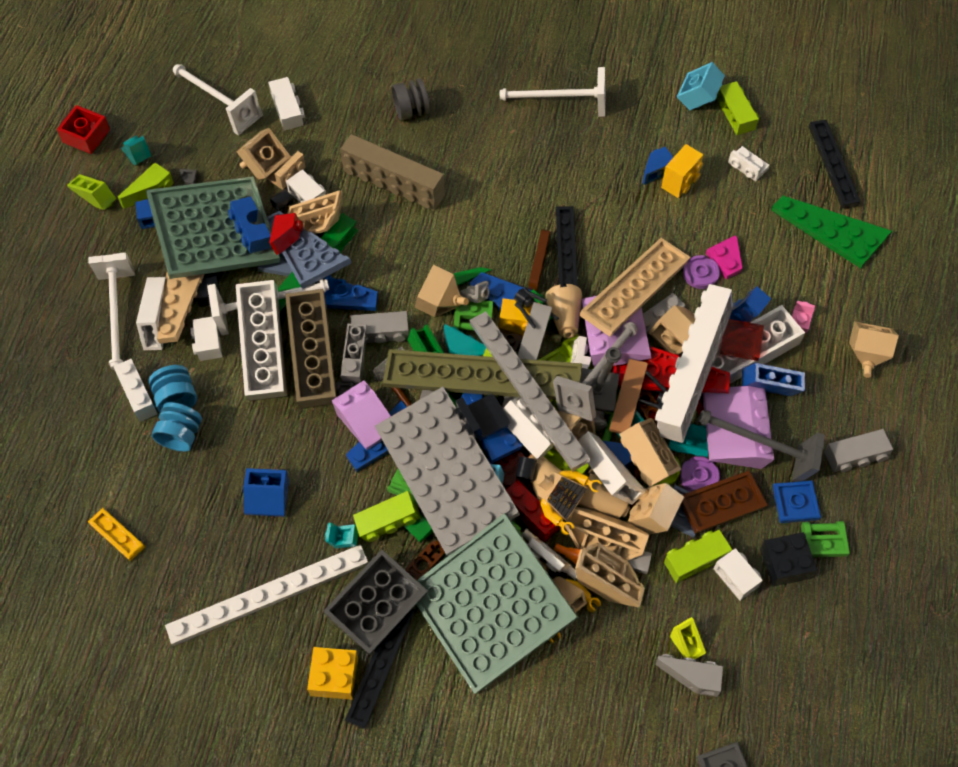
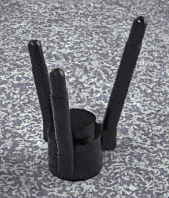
[514,288,559,329]
[638,371,668,409]

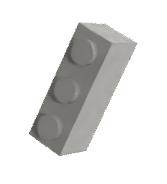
[351,311,409,343]
[824,429,893,473]

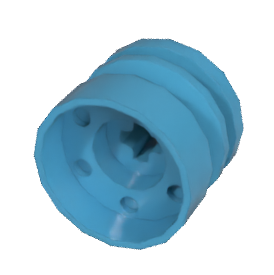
[149,365,198,413]
[151,402,202,452]

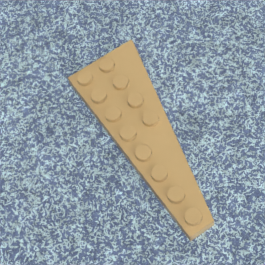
[157,272,204,344]

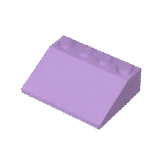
[582,296,651,368]
[702,386,774,469]

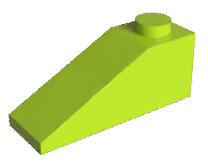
[118,163,174,209]
[67,174,116,210]

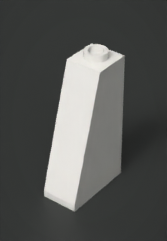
[136,277,166,350]
[578,431,646,505]

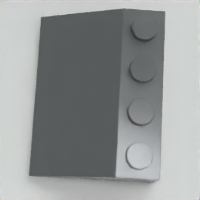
[323,549,428,655]

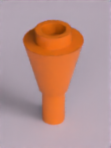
[554,543,581,565]

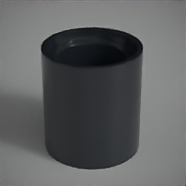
[270,189,294,211]
[515,457,537,481]

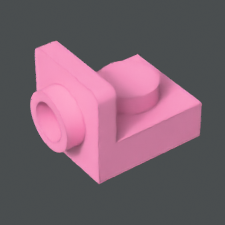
[792,301,815,333]

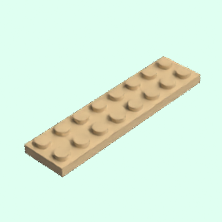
[579,238,691,337]

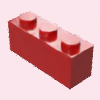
[506,480,559,543]

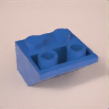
[243,468,289,517]

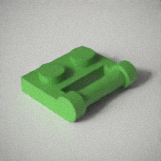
[454,301,493,330]
[801,521,850,557]

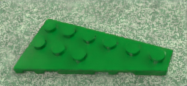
[771,195,892,269]

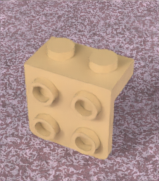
[265,151,306,190]

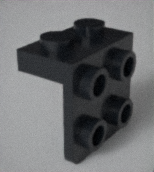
[455,394,510,442]

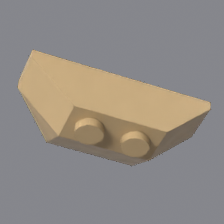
[288,190,342,234]
[565,507,649,561]
[575,543,645,607]

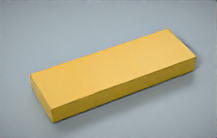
[88,508,145,561]

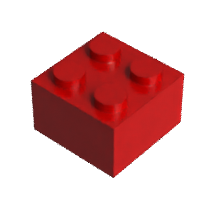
[57,105,110,154]

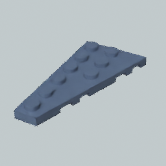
[267,211,352,289]

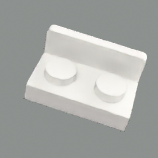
[728,146,770,182]

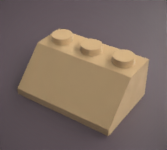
[619,418,682,487]

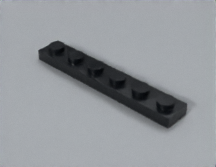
[808,119,861,209]
[555,206,578,287]
[345,609,415,730]

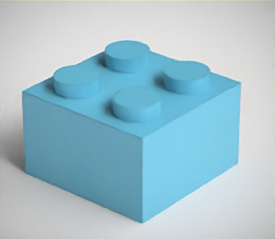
[677,62,725,111]

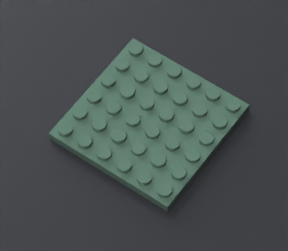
[147,176,280,279]
[416,513,579,694]

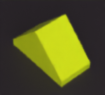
[670,617,706,659]

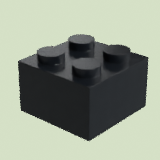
[760,532,817,587]

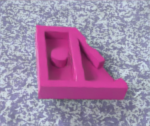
[706,235,742,280]

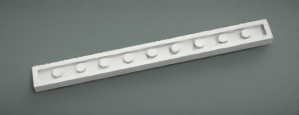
[165,545,368,646]

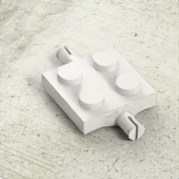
[522,529,577,580]

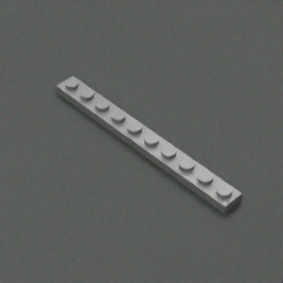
[469,311,590,472]

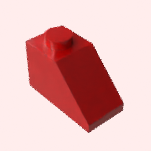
[269,213,303,255]

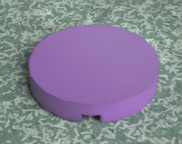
[683,255,720,289]
[680,457,720,492]

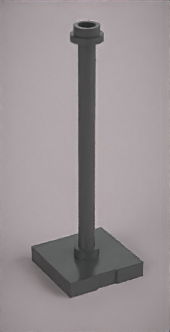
[581,347,621,413]
[698,410,825,482]

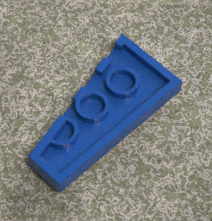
[461,393,523,464]

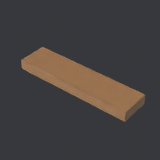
[609,359,648,434]

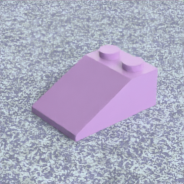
[332,381,391,450]

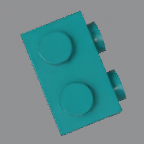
[669,424,709,457]

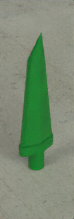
[452,267,492,286]

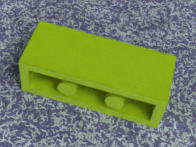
[716,81,759,135]
[353,491,421,542]
[664,529,732,584]

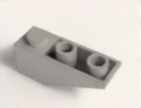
[340,323,367,386]
[655,654,723,697]

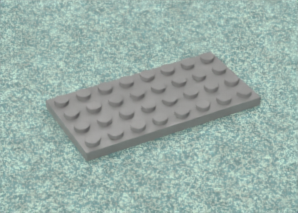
[375,387,520,556]

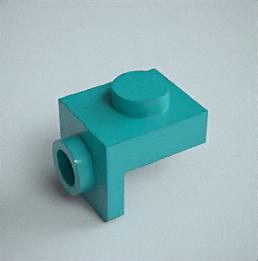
[325,523,358,549]

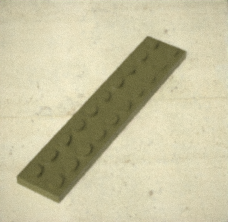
[383,349,582,400]

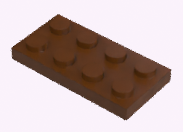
[680,470,768,535]

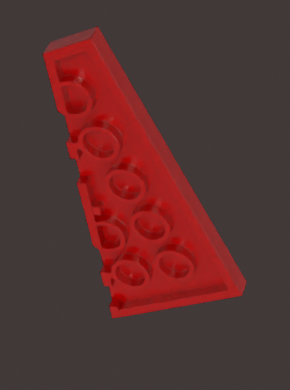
[613,346,730,394]

